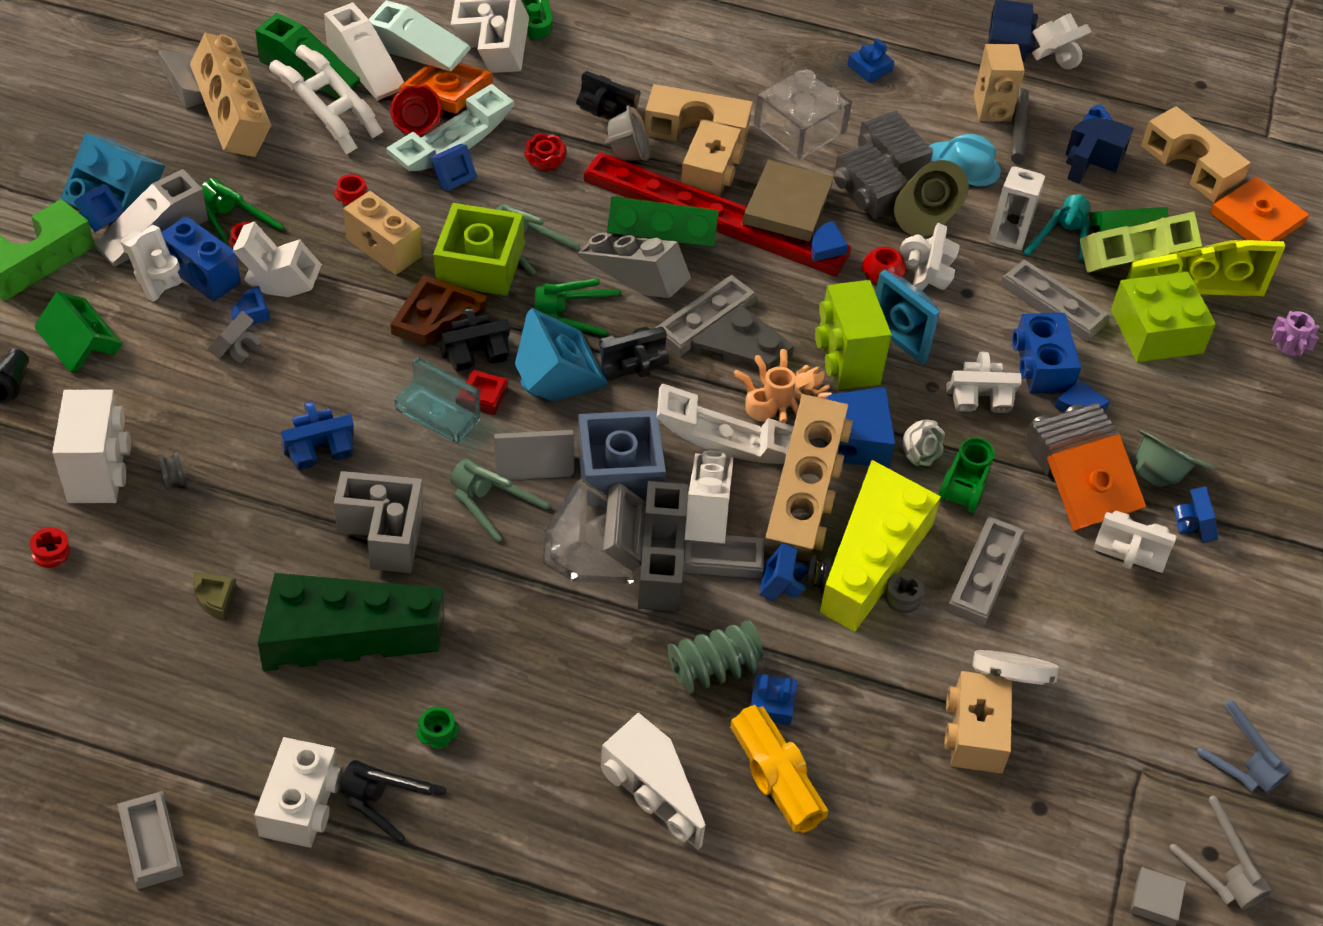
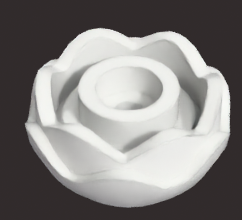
[902,420,945,467]

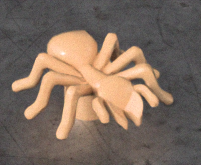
[734,349,832,424]

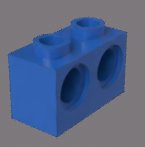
[161,216,241,302]
[1012,313,1081,394]

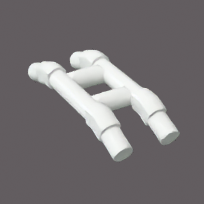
[269,45,384,155]

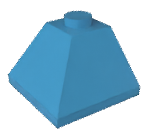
[876,270,940,365]
[515,308,608,402]

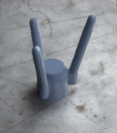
[1197,700,1292,794]

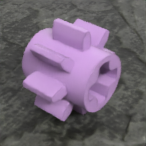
[1271,311,1320,356]

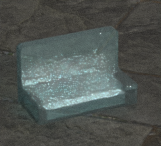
[395,357,480,444]

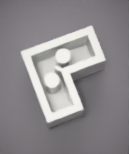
[451,0,529,73]

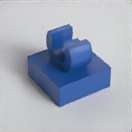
[848,38,895,83]
[431,144,477,191]
[73,183,124,232]
[1174,486,1218,543]
[759,543,809,601]
[750,674,798,725]

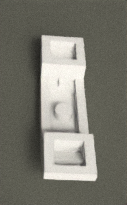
[657,383,794,464]

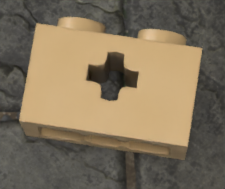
[973,44,1025,122]
[681,120,744,197]
[343,191,422,275]
[944,671,1012,774]

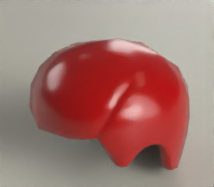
[390,84,443,137]

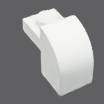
[233,222,322,297]

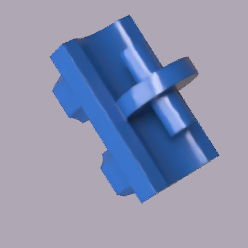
[281,401,354,470]

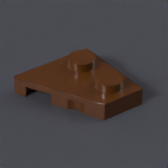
[390,275,488,346]

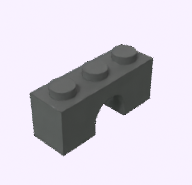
[638,481,688,612]

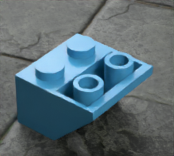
[60,133,166,225]

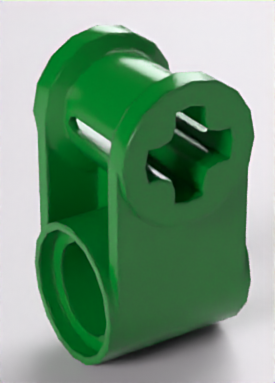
[938,437,995,515]

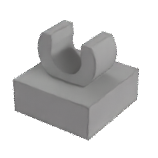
[208,311,261,363]

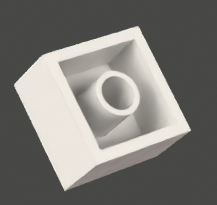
[52,390,131,503]

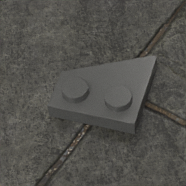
[691,305,794,372]

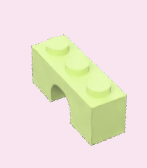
[1080,211,1202,273]

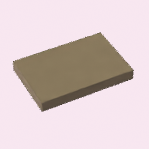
[742,159,834,242]

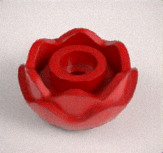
[524,133,567,172]
[862,247,907,284]

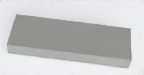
[1001,259,1110,342]
[655,275,757,356]
[947,516,1026,626]

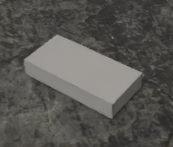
[603,483,646,571]
[683,534,764,579]
[117,791,184,890]

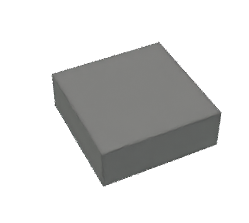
[1130,867,1186,926]

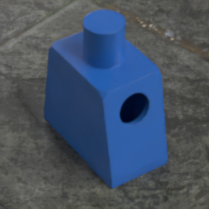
[813,387,895,468]

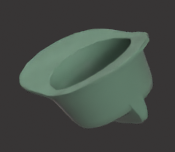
[1135,429,1216,487]

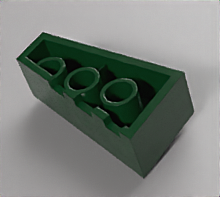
[258,573,445,671]

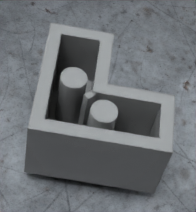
[334,471,424,573]

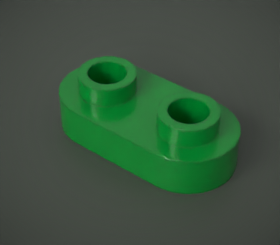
[521,0,553,39]

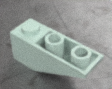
[369,0,471,71]

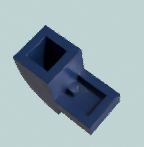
[1065,118,1134,184]

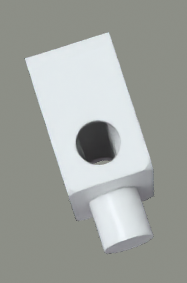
[988,166,1045,251]

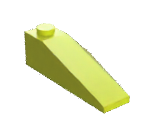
[1127,240,1285,297]

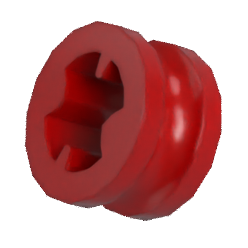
[30,527,70,568]

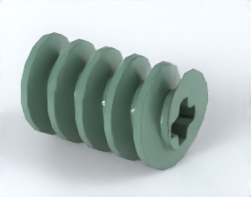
[667,620,763,694]

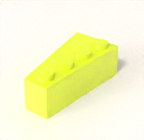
[820,460,941,632]

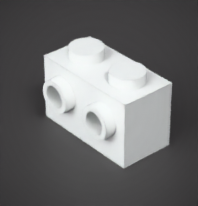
[254,737,343,848]

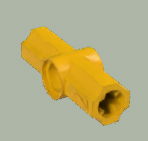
[730,705,828,834]

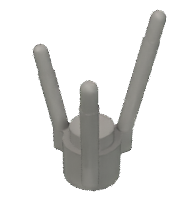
[1169,796,1273,910]

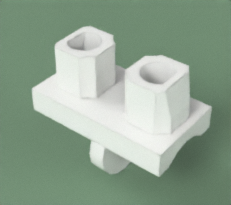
[1032,13,1091,69]
[900,223,960,291]
[121,225,182,302]
[946,352,1021,413]
[1093,510,1176,573]

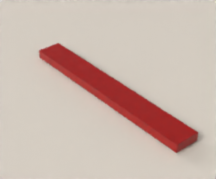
[584,152,852,277]

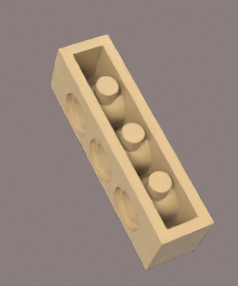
[190,33,272,157]
[764,394,853,562]

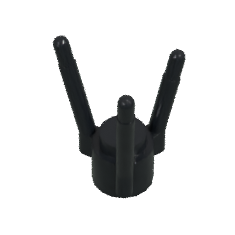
[340,760,446,843]

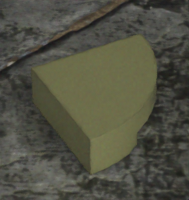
[193,571,237,620]

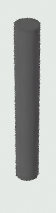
[1011,88,1029,164]

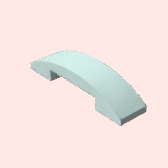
[386,84,514,171]

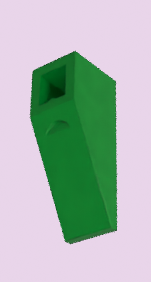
[255,13,360,99]

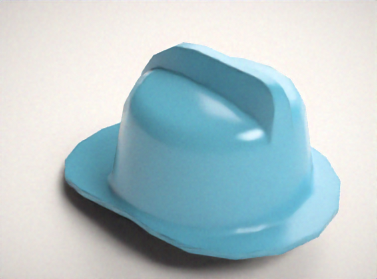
[929,134,1001,187]

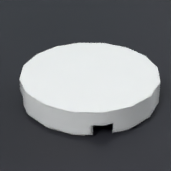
[972,650,1059,685]

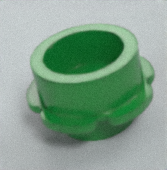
[416,707,459,749]

